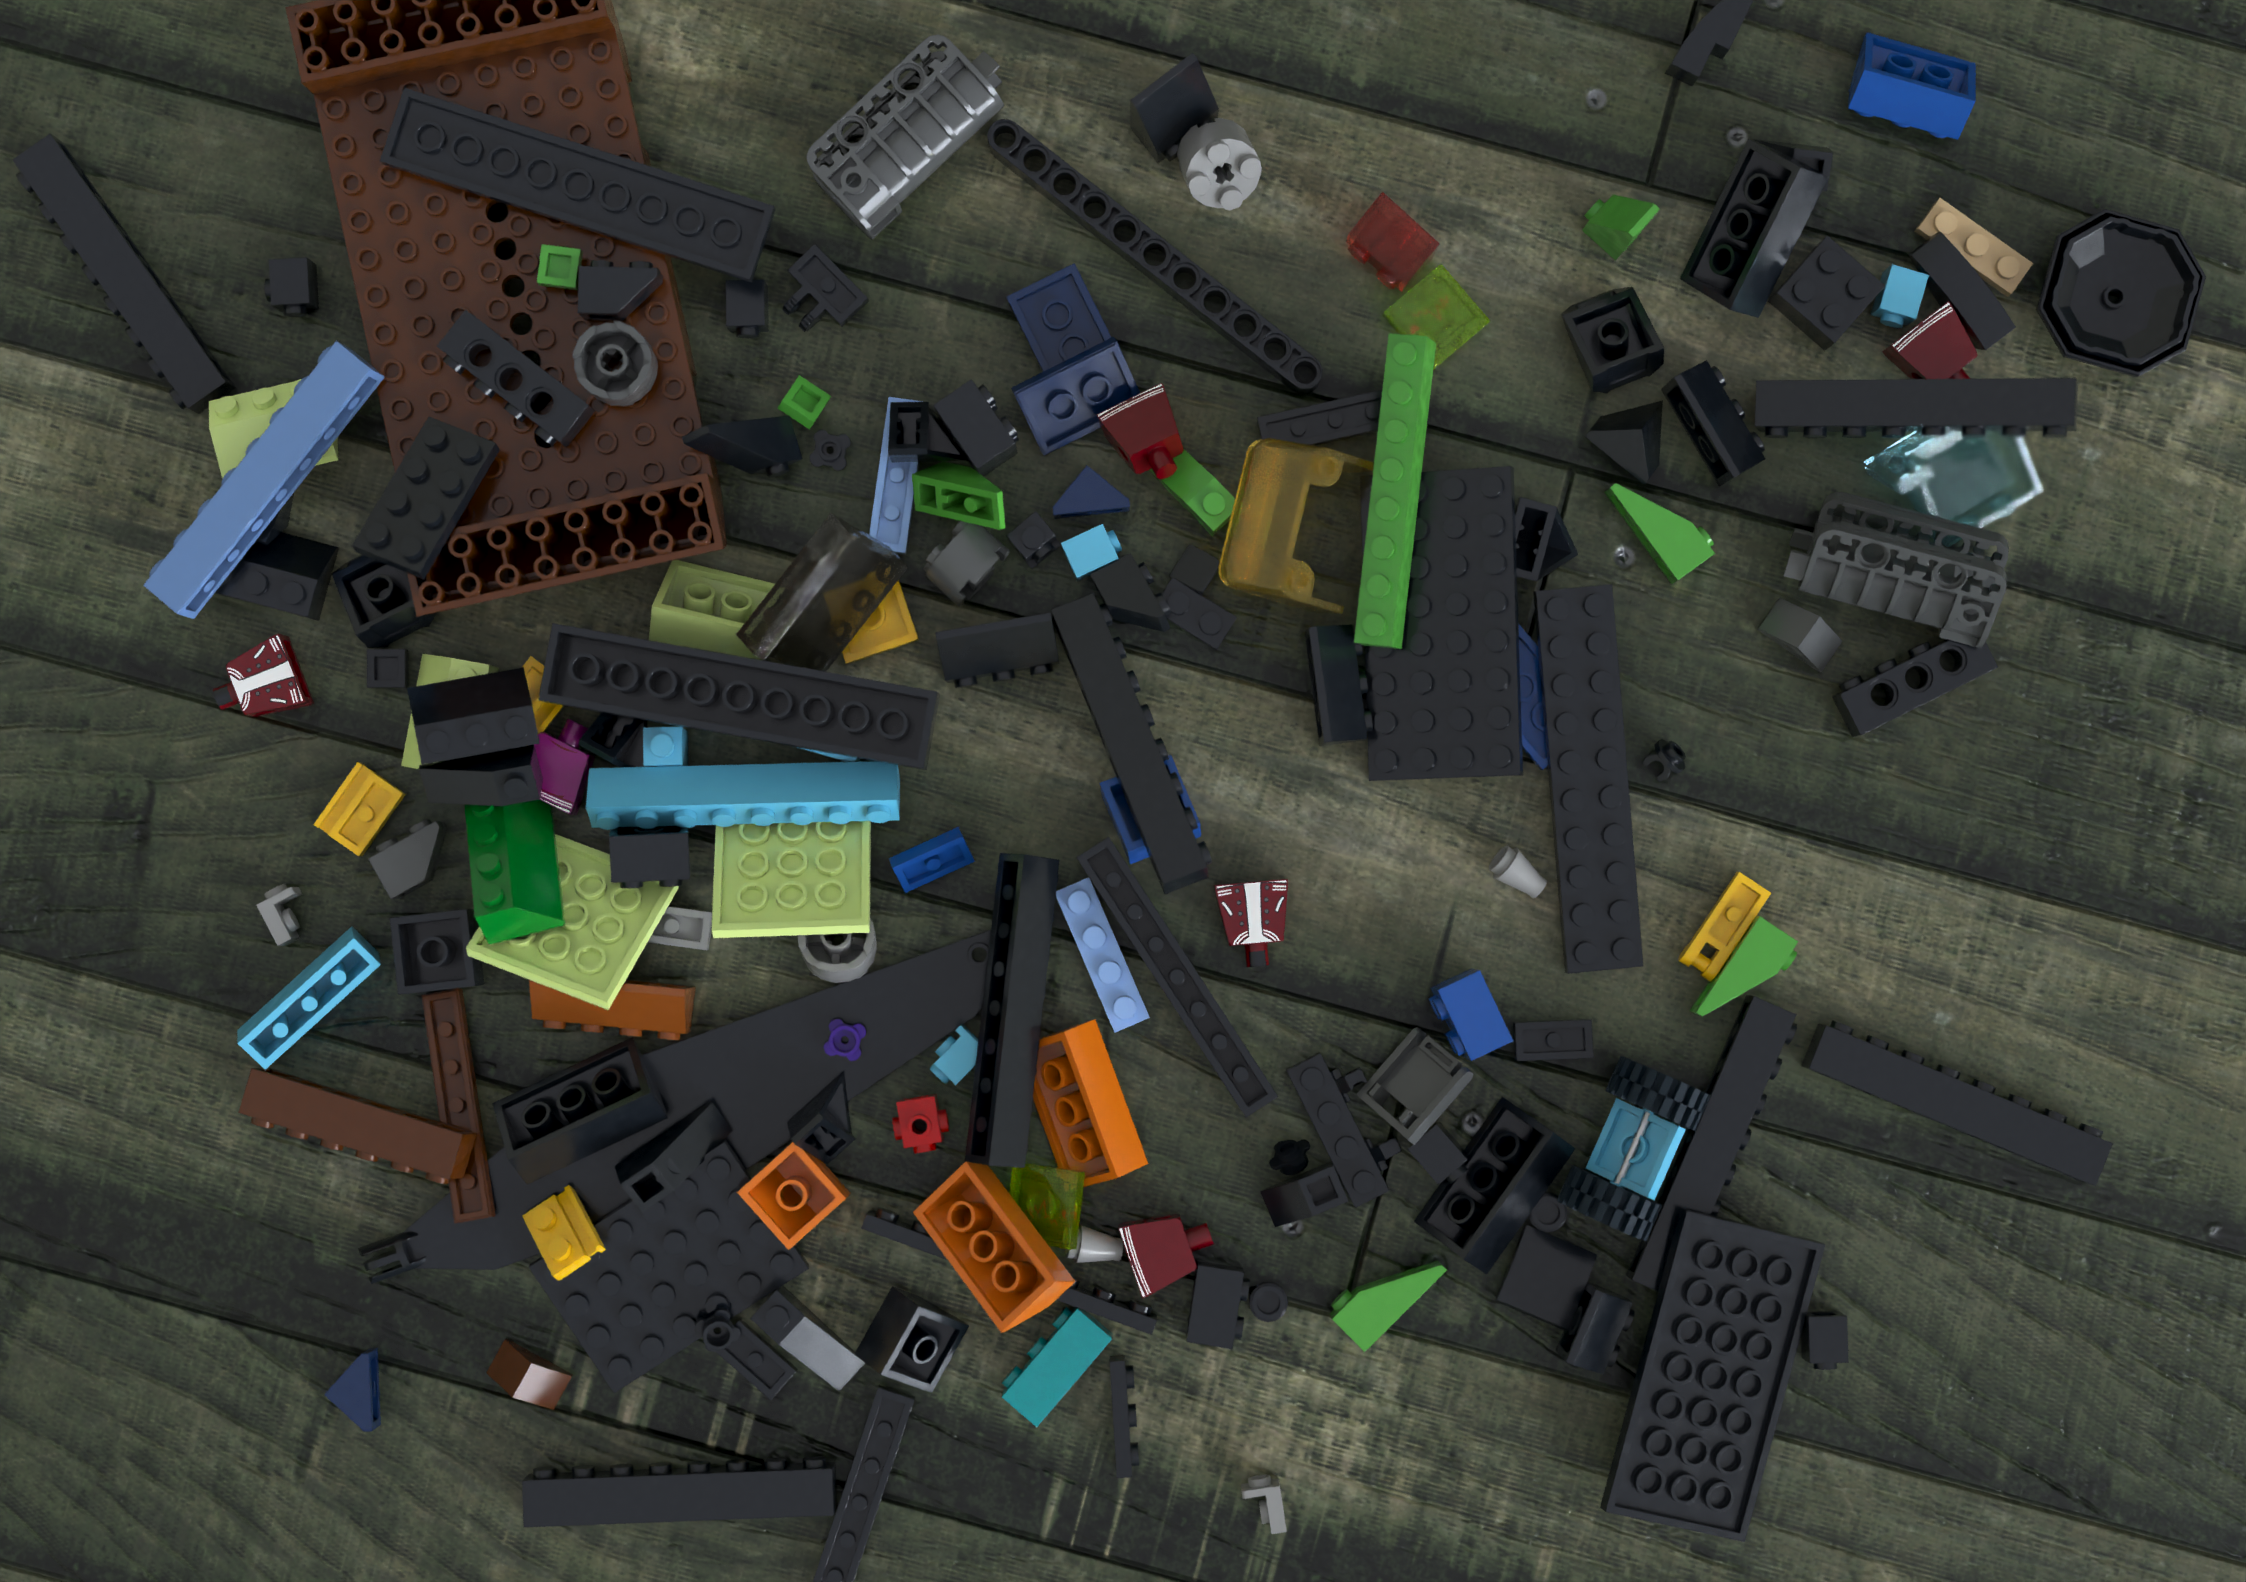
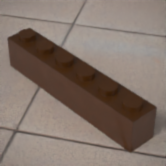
[238,1068,477,1184]

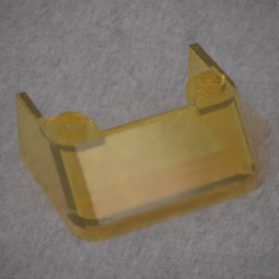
[1219,438,1374,614]

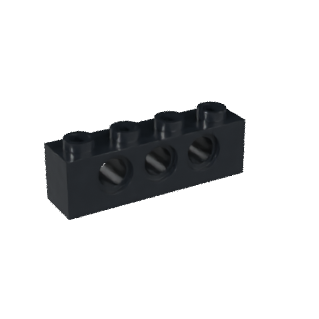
[437,310,595,447]
[1832,639,1998,737]

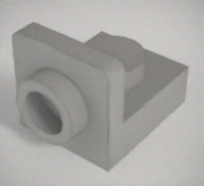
[256,884,302,946]
[1241,1474,1287,1534]

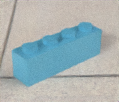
[237,926,381,1070]

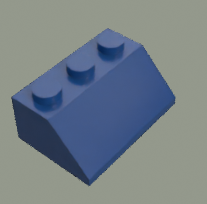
[1848,32,1976,140]

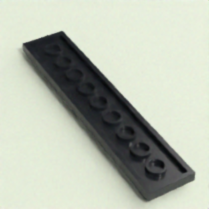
[380,88,776,283]
[1533,584,1643,974]

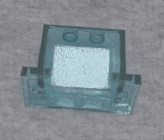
[1863,431,2044,547]

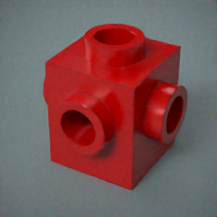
[892,1094,950,1153]

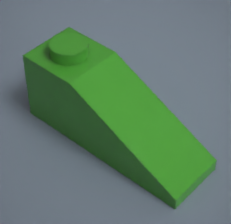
[1582,194,1660,261]
[1148,450,1241,536]
[912,461,1005,530]
[1604,483,1715,584]
[1690,916,1798,1017]
[1330,1260,1447,1352]

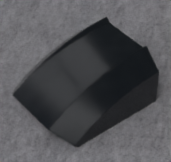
[1561,287,1664,393]
[332,555,437,648]

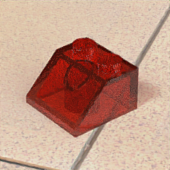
[1346,192,1440,292]

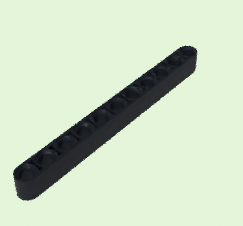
[987,119,1323,395]

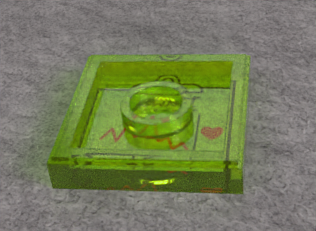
[1382,264,1490,371]
[1009,1162,1085,1250]

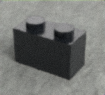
[1186,1261,1250,1349]

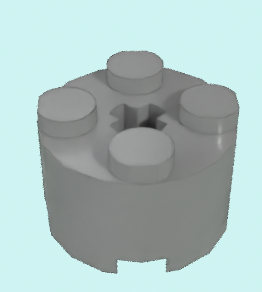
[1177,118,1262,211]
[797,918,877,983]

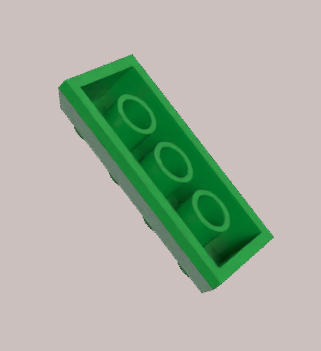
[464,800,565,945]

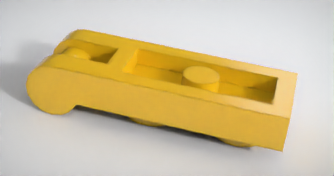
[1678,872,1771,982]

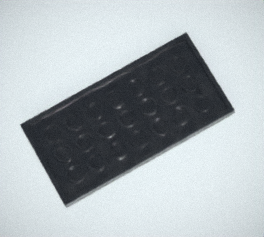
[1360,466,1523,781]
[1600,1208,1825,1542]

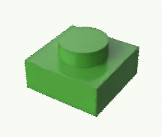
[537,244,583,290]
[777,375,831,430]

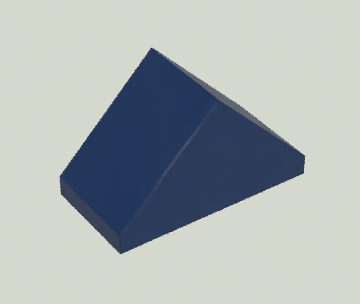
[1053,465,1130,519]
[324,1348,381,1432]

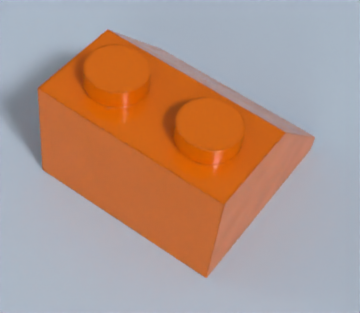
[737,1142,851,1250]

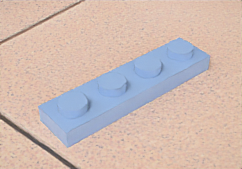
[867,397,923,554]
[1056,877,1150,1033]

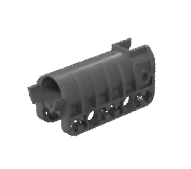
[806,35,1004,240]
[1784,492,2009,649]

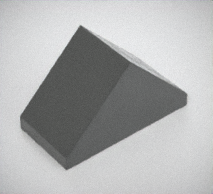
[1757,598,1843,673]

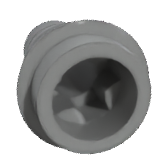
[1488,845,1547,898]
[1065,1225,1123,1263]

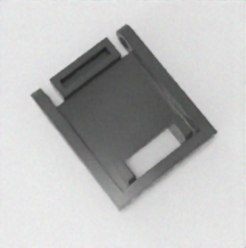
[1356,1027,1473,1146]

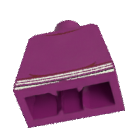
[534,719,594,815]

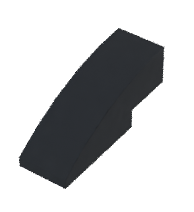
[1665,0,1753,86]
[1908,232,2016,350]

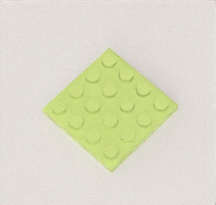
[712,821,871,938]
[466,834,679,1010]

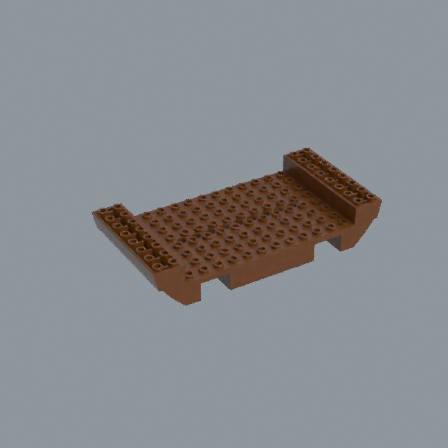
[285,0,727,617]

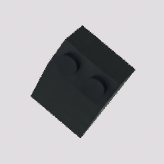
[1130,53,1219,163]

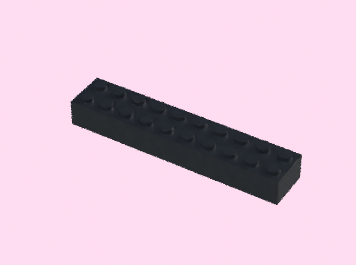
[538,623,940,770]

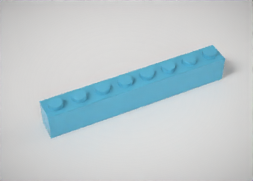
[586,761,900,830]

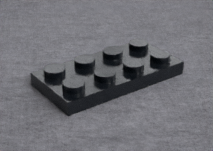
[352,417,500,580]

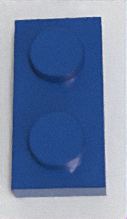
[889,827,975,893]

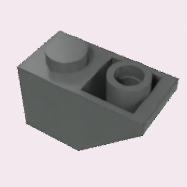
[369,819,448,899]

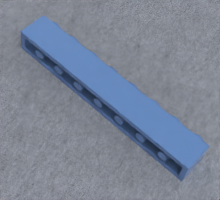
[143,341,385,619]

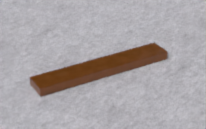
[421,988,496,1223]

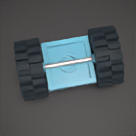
[1557,1056,1711,1241]

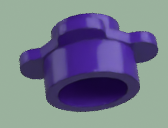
[824,1019,866,1061]

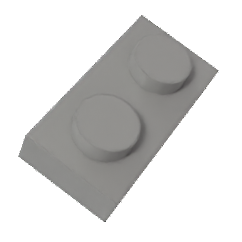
[648,906,712,951]

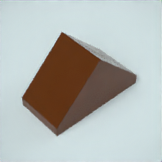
[487,1338,573,1410]

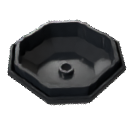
[2036,209,2206,378]

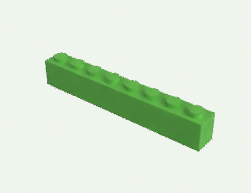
[1354,333,1436,649]

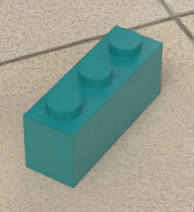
[1002,1307,1113,1427]

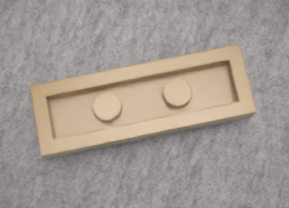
[1915,198,2033,297]

